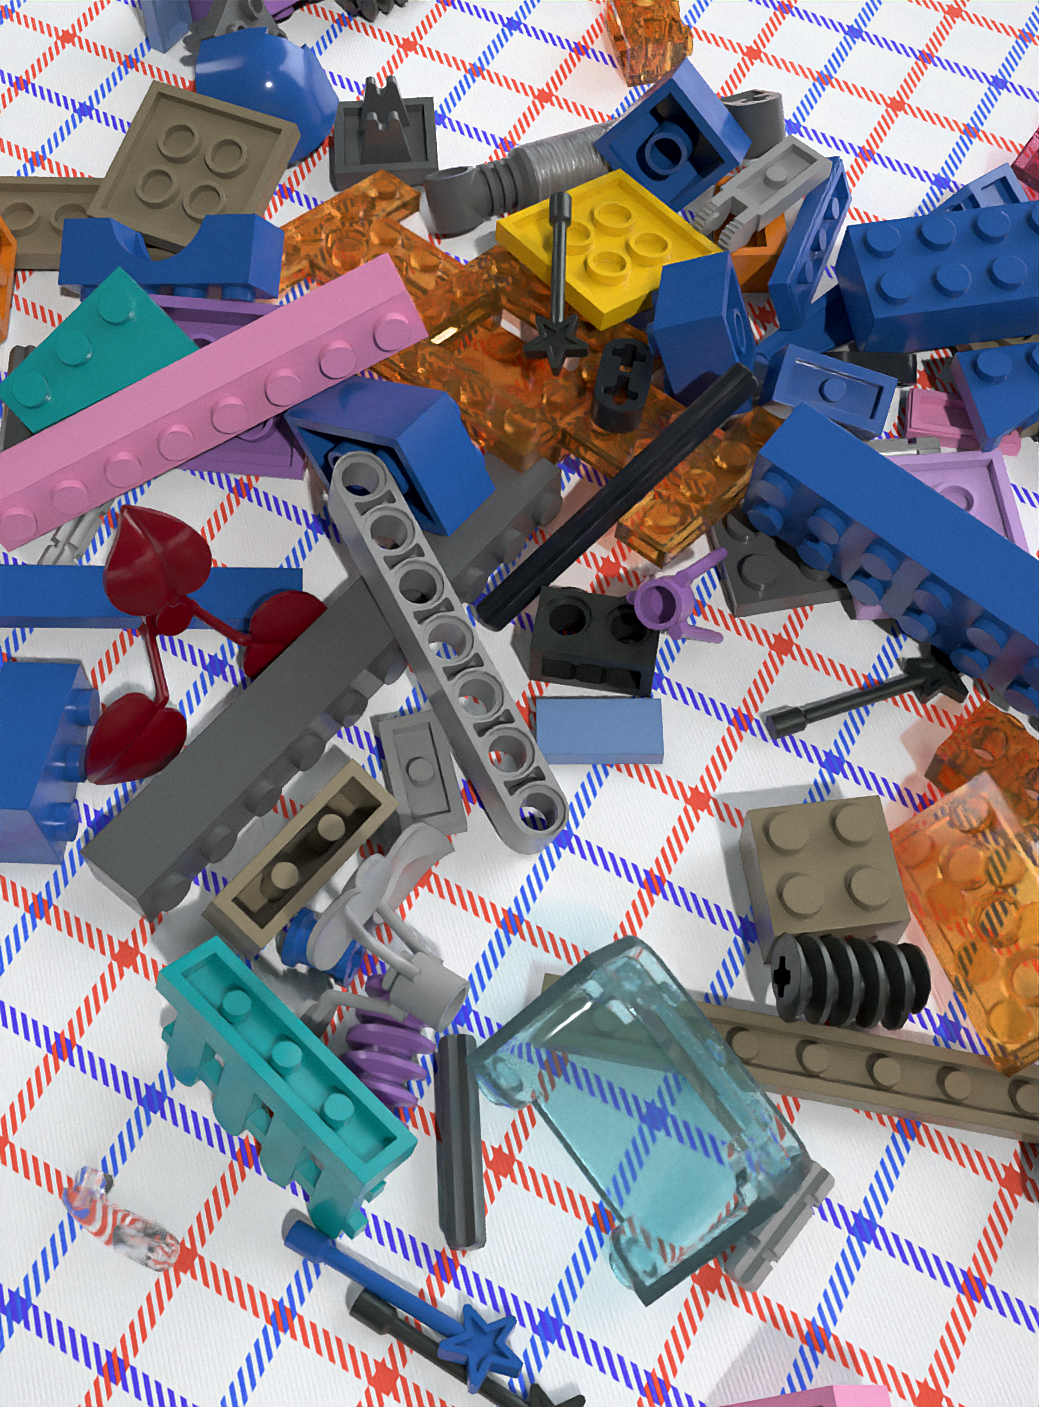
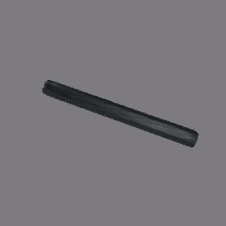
[475,362,759,632]

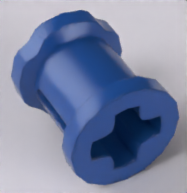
[281,907,368,988]

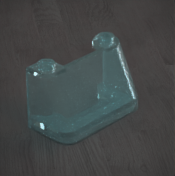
[465,935,812,1307]

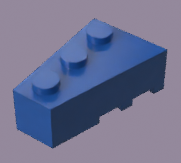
[0,662,100,865]

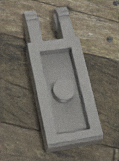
[692,134,833,254]

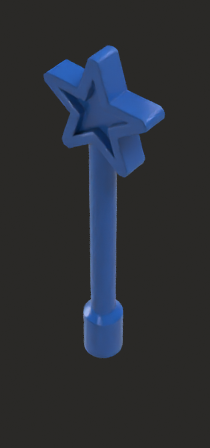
[284,1219,523,1395]

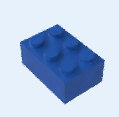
[283,375,496,537]

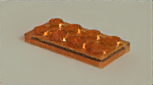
[889,770,1039,1078]

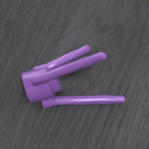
[626,547,728,644]

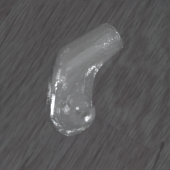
[61,1166,180,1272]

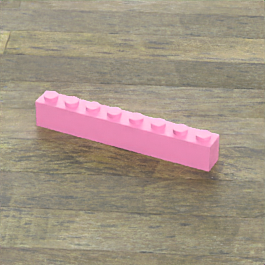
[0,252,429,552]

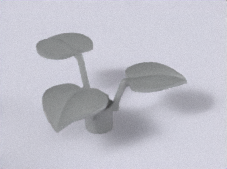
[294,822,470,1039]

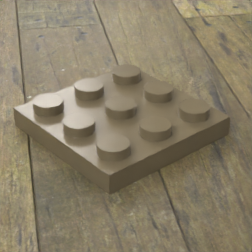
[86,80,301,253]

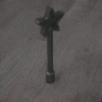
[523,192,589,376]
[766,644,969,740]
[349,1288,586,1407]

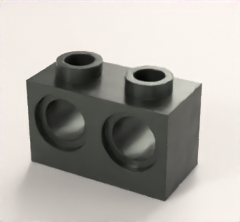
[529,586,660,698]

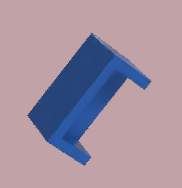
[755,343,898,440]

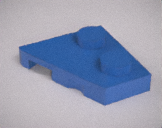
[950,342,1039,453]

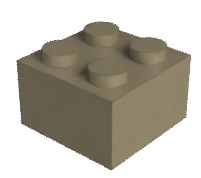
[738,795,911,965]

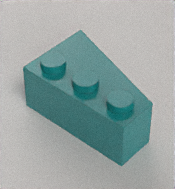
[0,266,201,434]

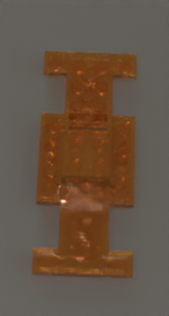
[268,169,784,570]

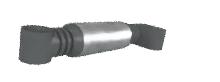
[422,89,787,234]

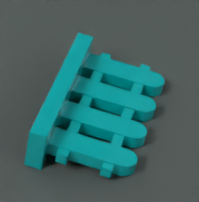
[155,935,419,1240]

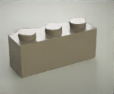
[201,758,400,961]

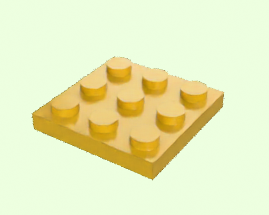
[495,168,723,331]

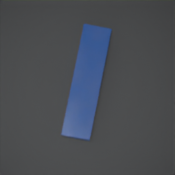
[768,156,852,331]

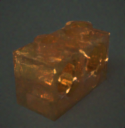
[604,0,693,87]
[924,700,1039,859]

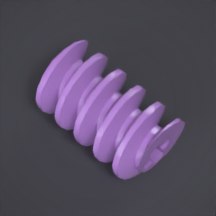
[338,974,436,1130]

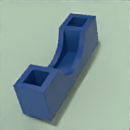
[58,213,285,303]

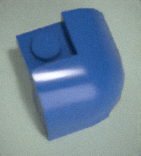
[195,26,339,164]

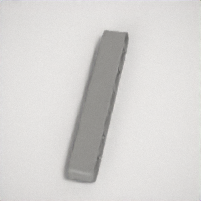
[327,451,569,855]

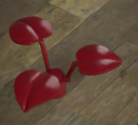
[84,504,328,785]

